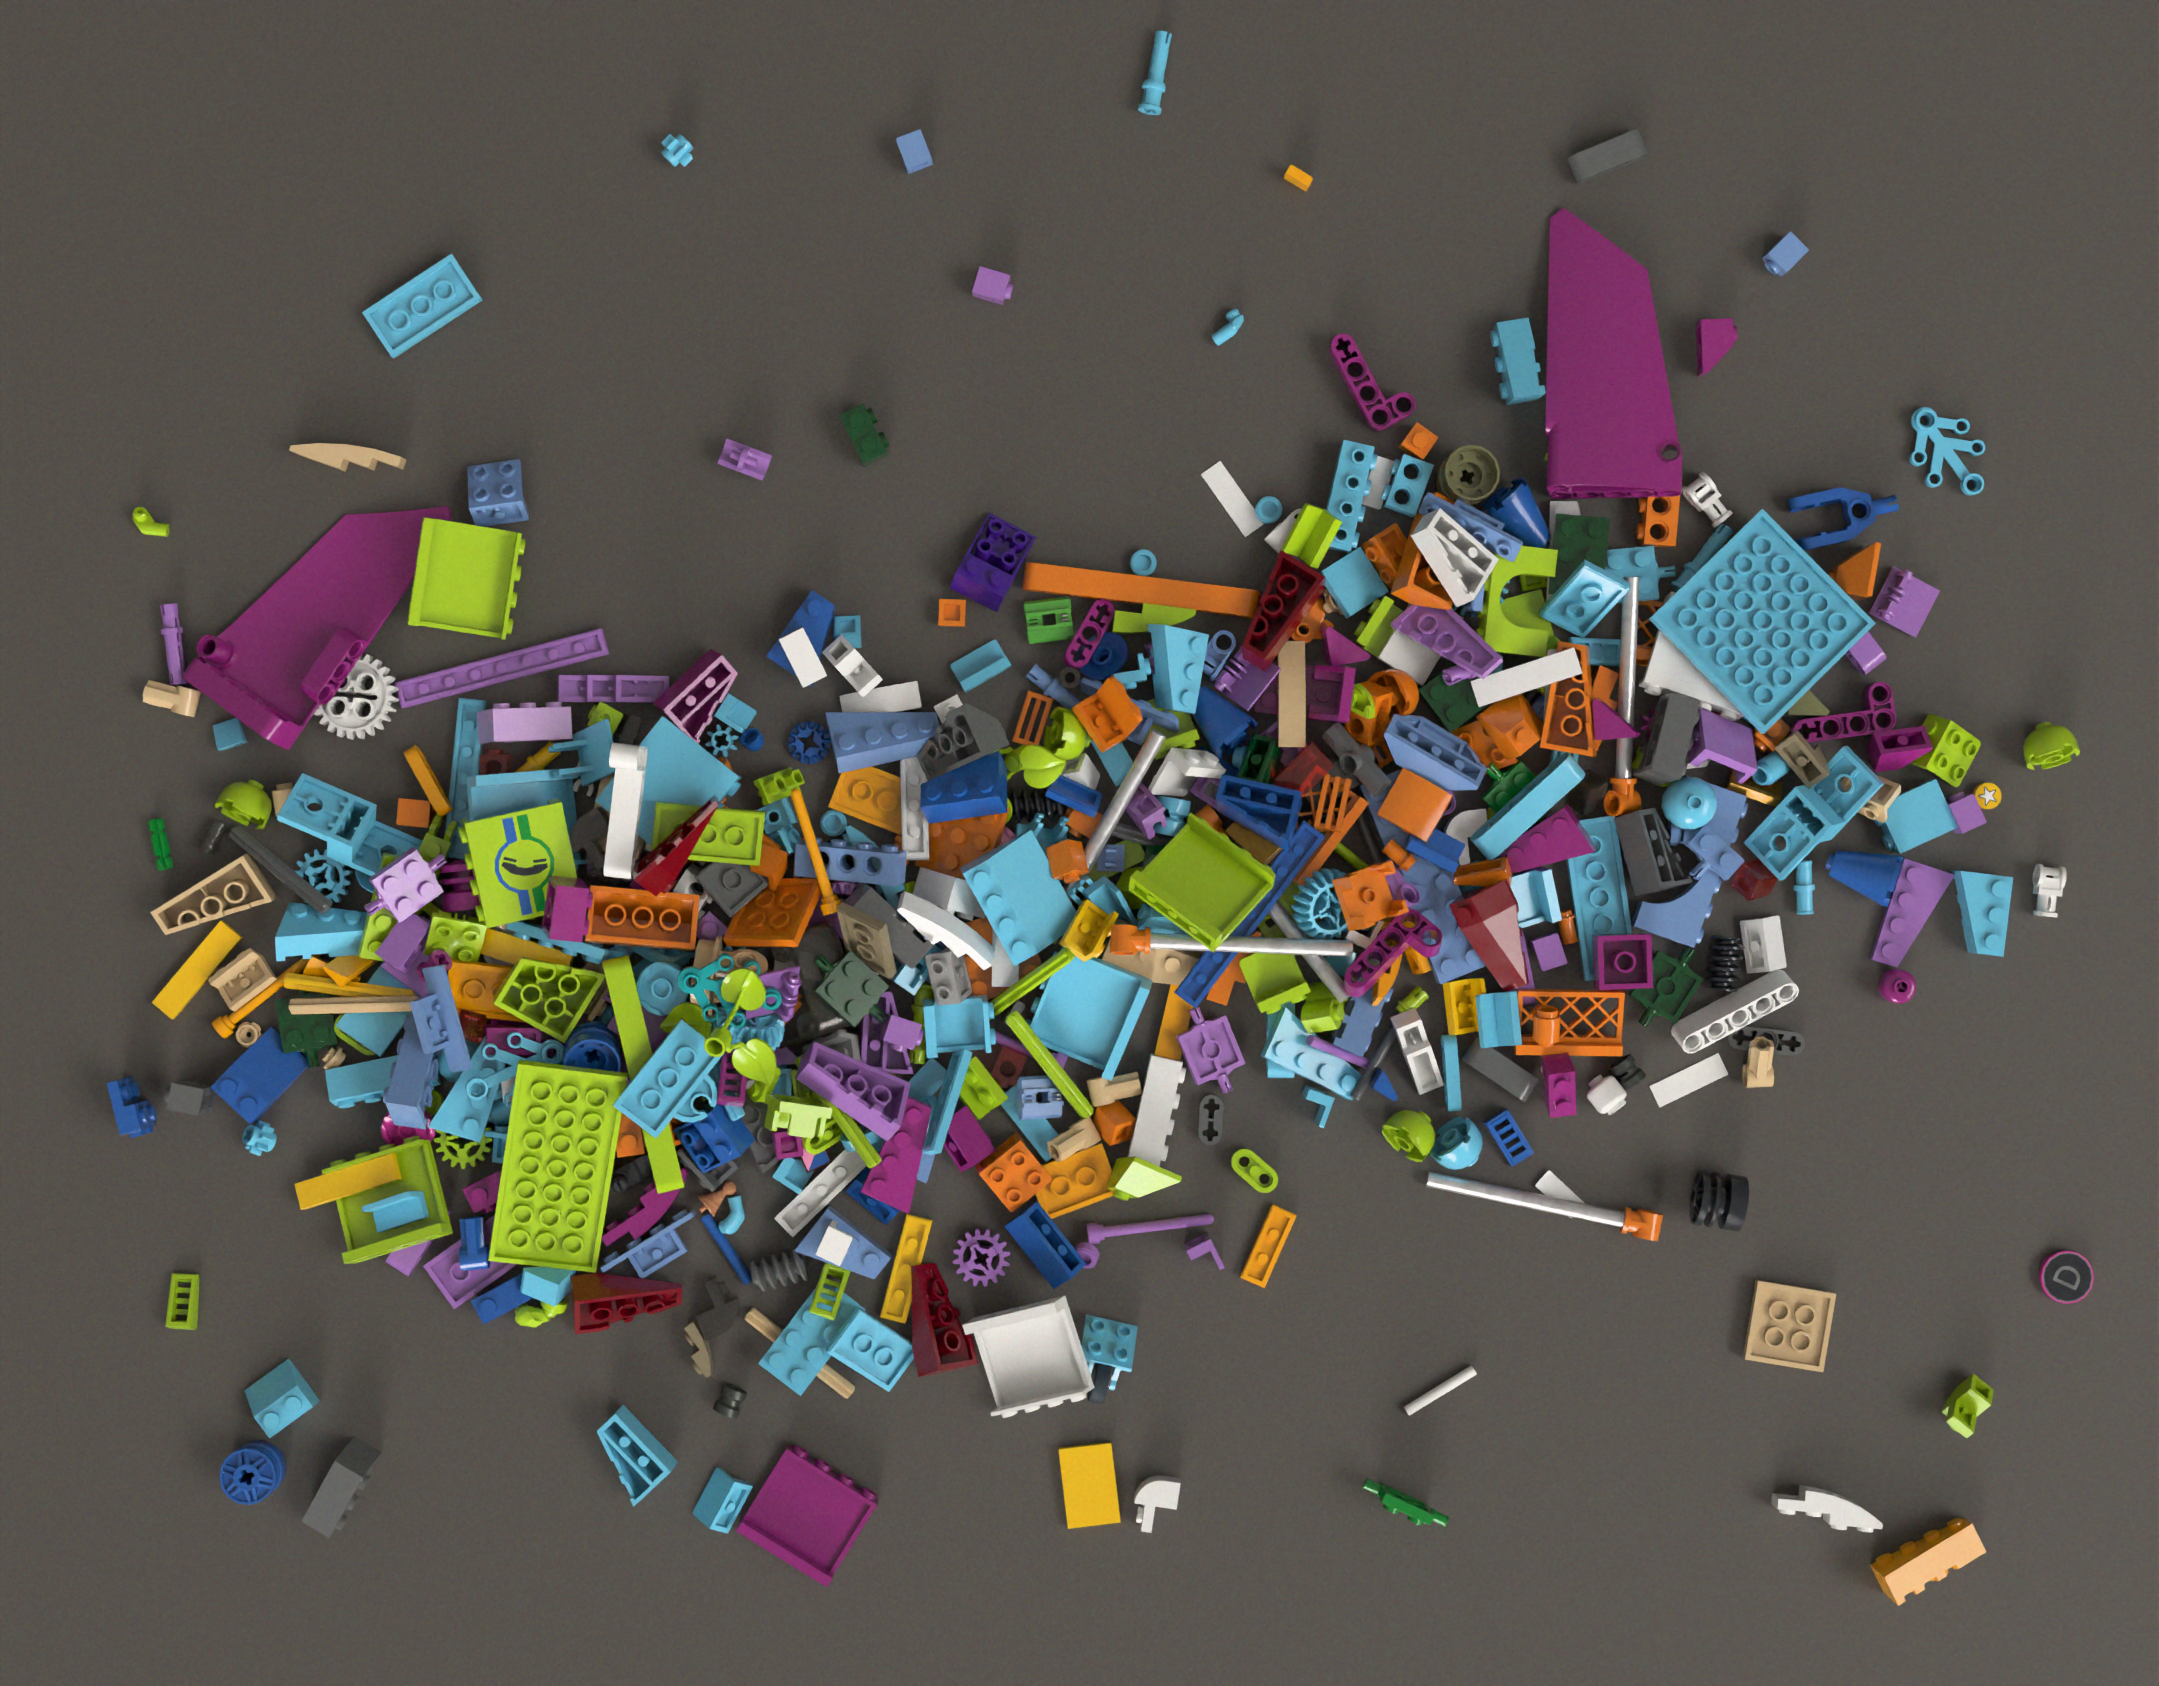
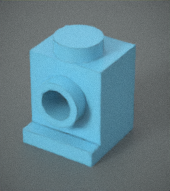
[757,797,798,835]

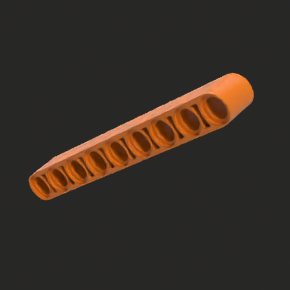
[1022,562,1261,618]

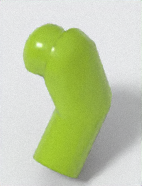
[132,507,170,537]

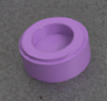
[1074,1242,1100,1269]

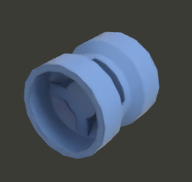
[1666,821,1698,847]

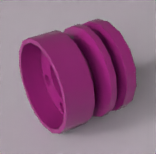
[439,860,480,912]

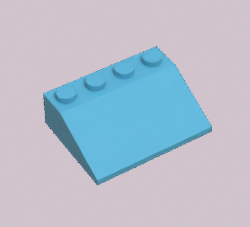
[960,829,1076,966]

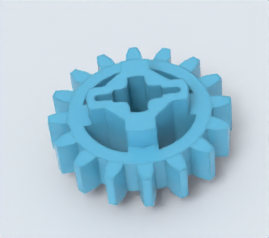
[295,849,353,903]

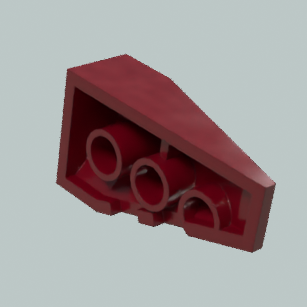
[633,795,719,896]
[1449,879,1529,992]
[911,1263,978,1377]
[570,1273,682,1334]

